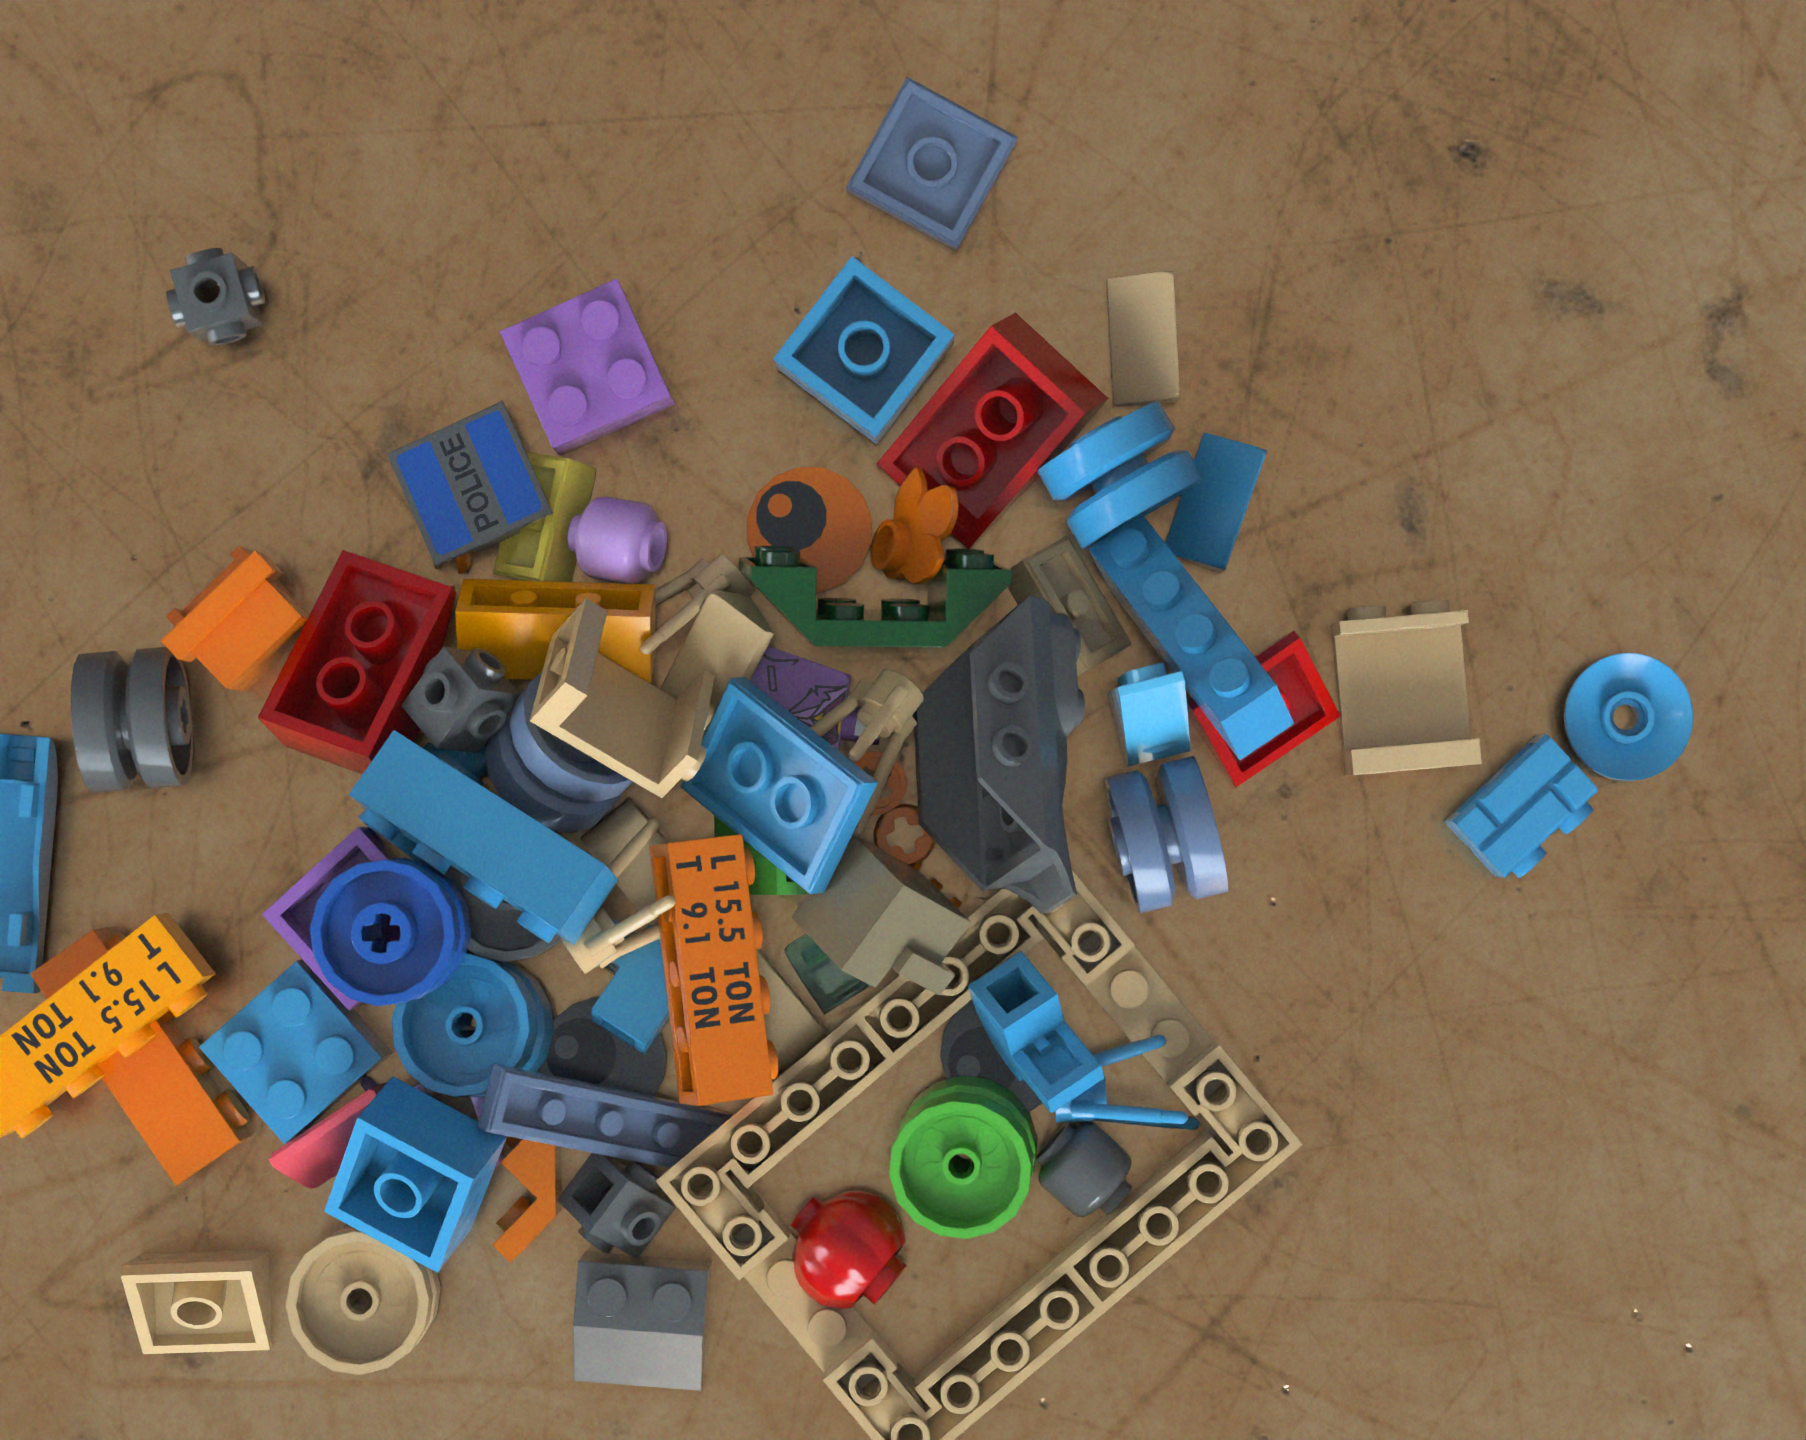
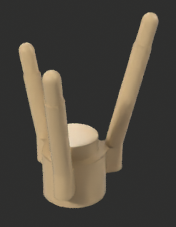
[640,553,755,655]
[810,669,924,836]
[558,818,676,974]

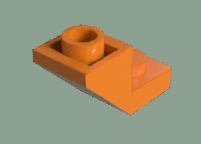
[492,1136,562,1263]

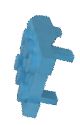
[0,734,58,993]

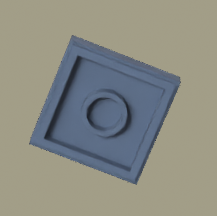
[846,77,1018,251]

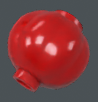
[790,1190,907,1309]

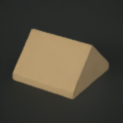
[121,1249,272,1354]

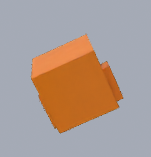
[160,546,310,692]

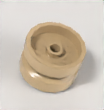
[286,1225,441,1375]

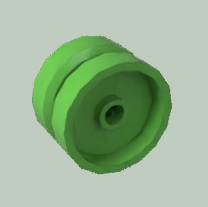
[889,1076,1038,1239]

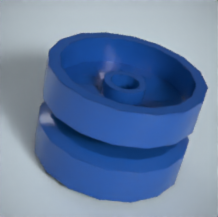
[310,858,471,1006]

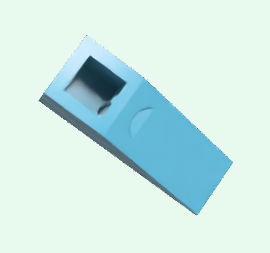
[1106,662,1191,767]

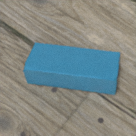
[1165,432,1267,573]

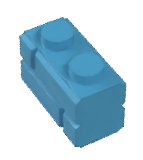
[1445,734,1599,878]

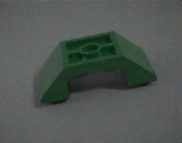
[739,546,1012,648]

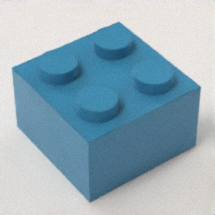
[773,256,955,445]
[199,959,393,1144]
[324,1076,507,1273]

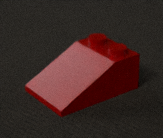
[876,312,1109,549]
[257,550,456,774]

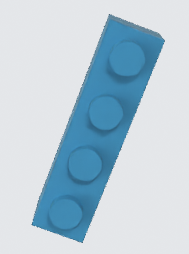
[1089,513,1294,760]
[349,730,618,945]

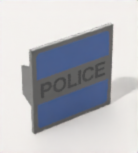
[387,401,553,567]

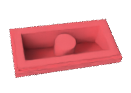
[268,1083,386,1189]

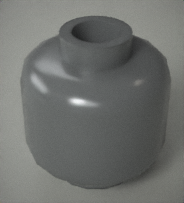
[1035,1121,1132,1217]

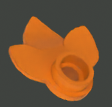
[871,467,959,585]

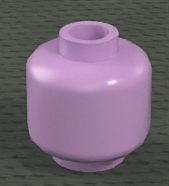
[567,496,667,584]

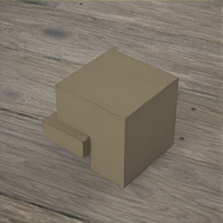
[791,834,971,996]

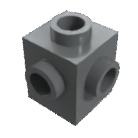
[166,248,265,345]
[401,646,521,753]
[557,1153,676,1259]

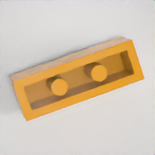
[455,579,656,683]

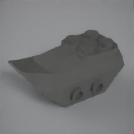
[913,595,1085,914]

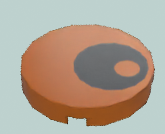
[747,467,872,593]

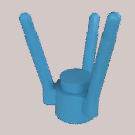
[1055,1035,1200,1130]

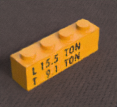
[0,913,216,1139]

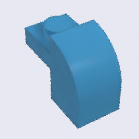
[591,917,669,1055]
[968,951,1104,1113]

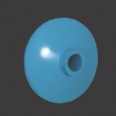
[1564,653,1693,781]

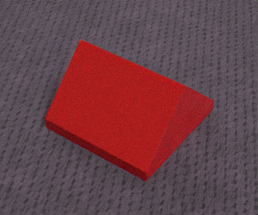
[1187,631,1341,787]

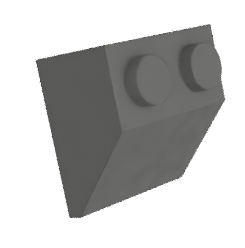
[573,1251,712,1391]

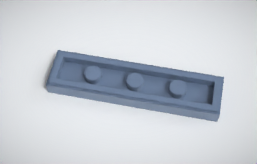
[477,1063,732,1168]

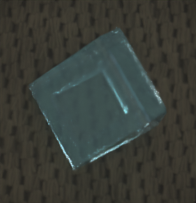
[784,933,871,1015]

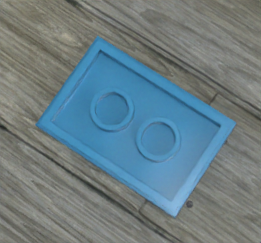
[680,677,878,894]

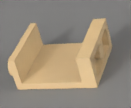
[530,598,715,798]
[1332,600,1482,776]

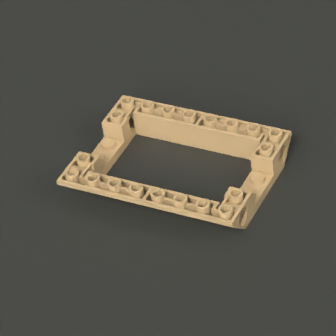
[656,871,1303,1440]

